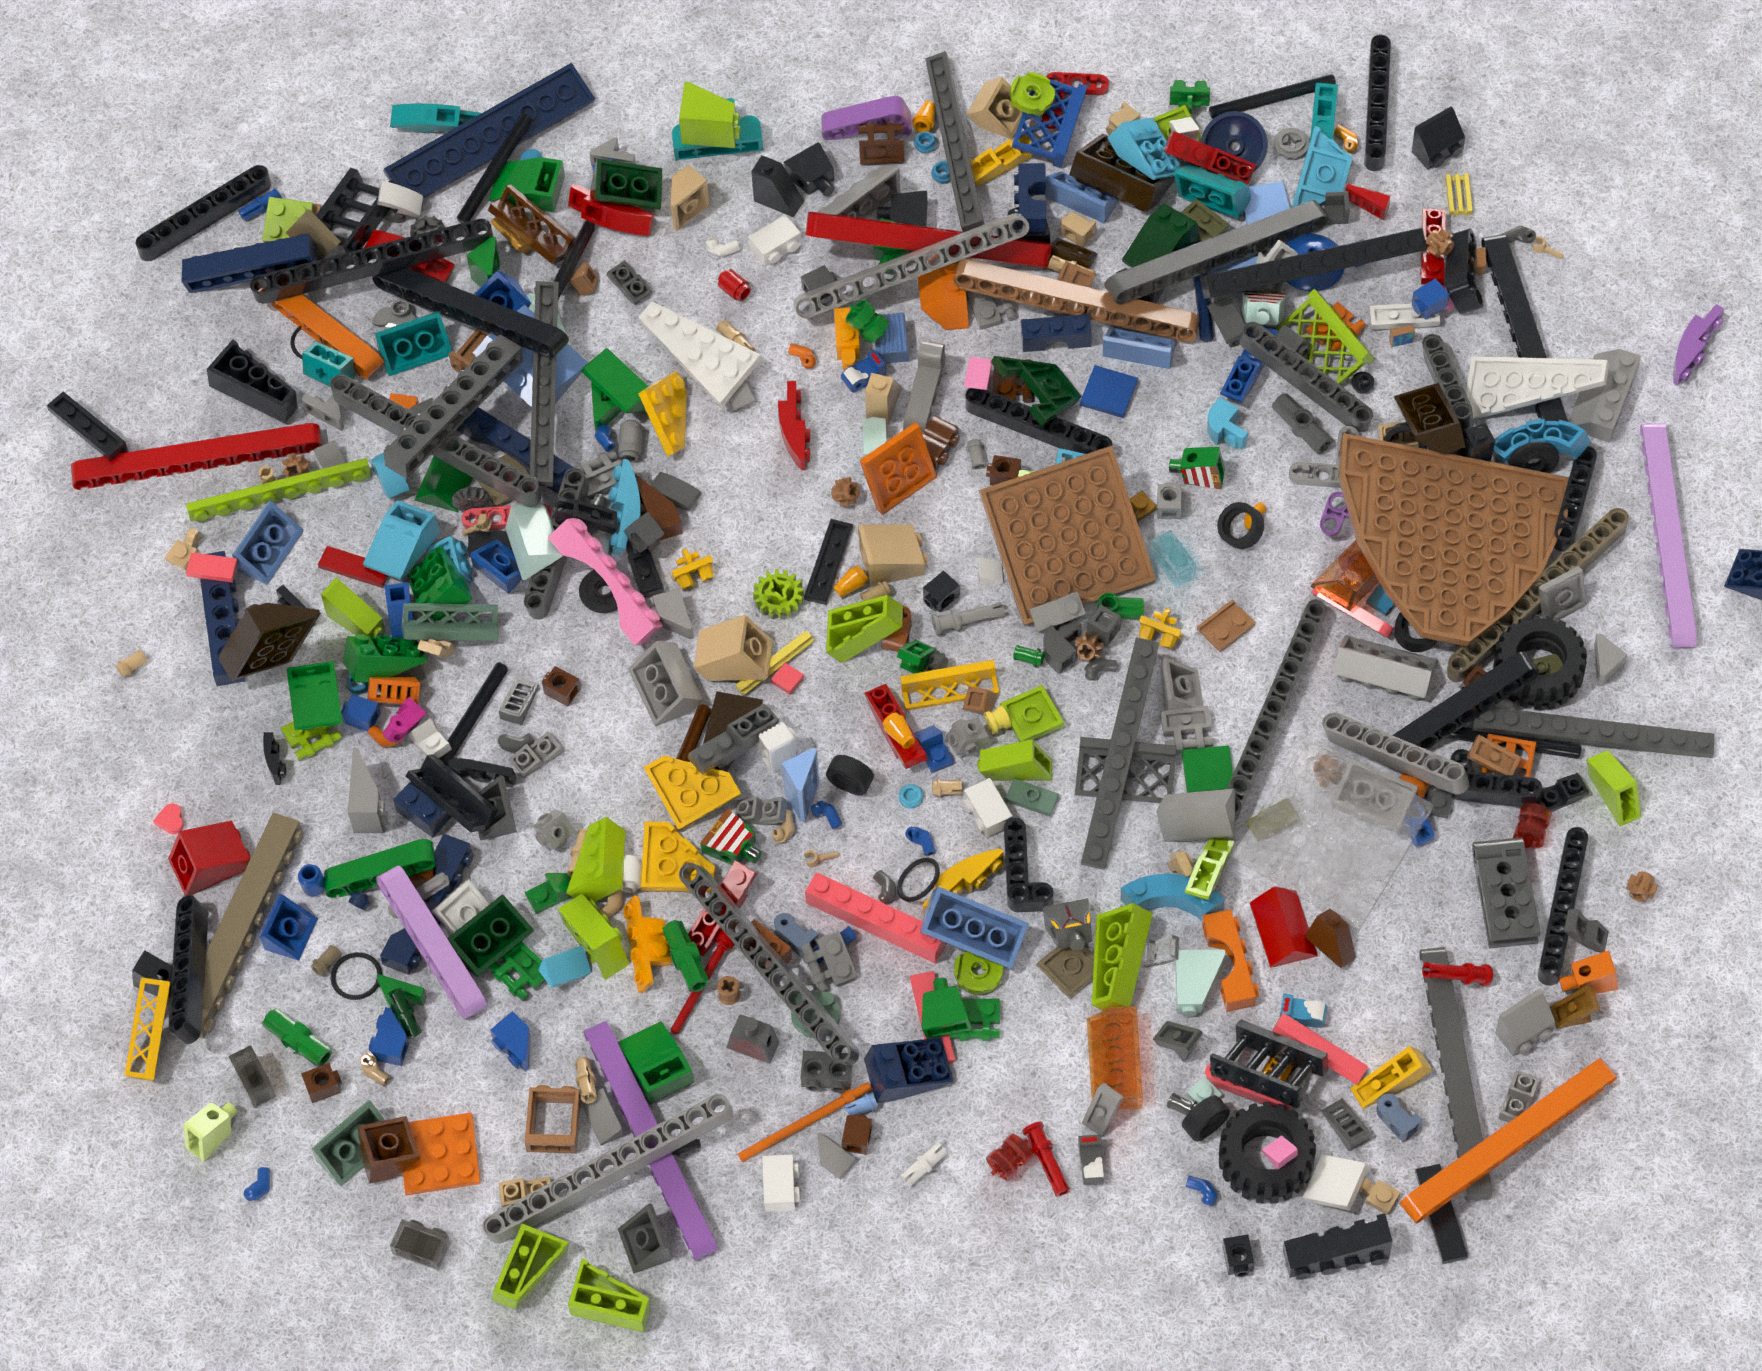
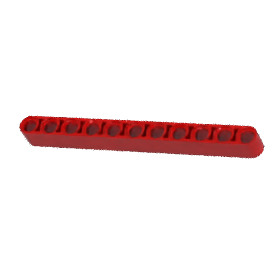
[805,212,1052,267]
[71,423,322,490]

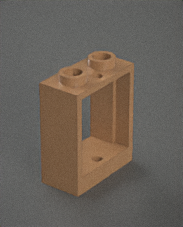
[525,1085,581,1154]

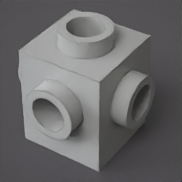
[946,718,989,755]
[532,809,576,849]

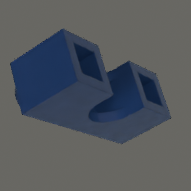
[1014,163,1046,232]
[1021,314,1091,352]

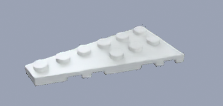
[638,302,762,408]
[1466,357,1609,420]

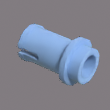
[845,1093,878,1116]

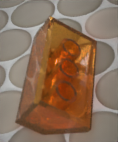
[1311,540,1379,611]
[1087,1006,1143,1110]

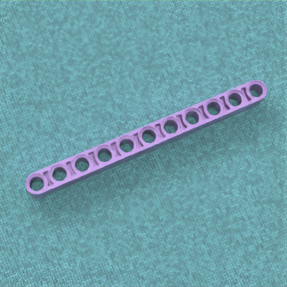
[1640,423,1697,648]

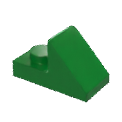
[591,382,622,432]
[897,639,936,674]
[525,873,572,914]
[377,974,427,1014]

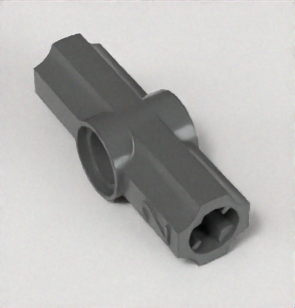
[1272,393,1333,454]

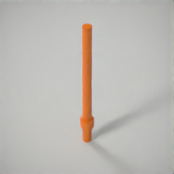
[737,1082,872,1162]

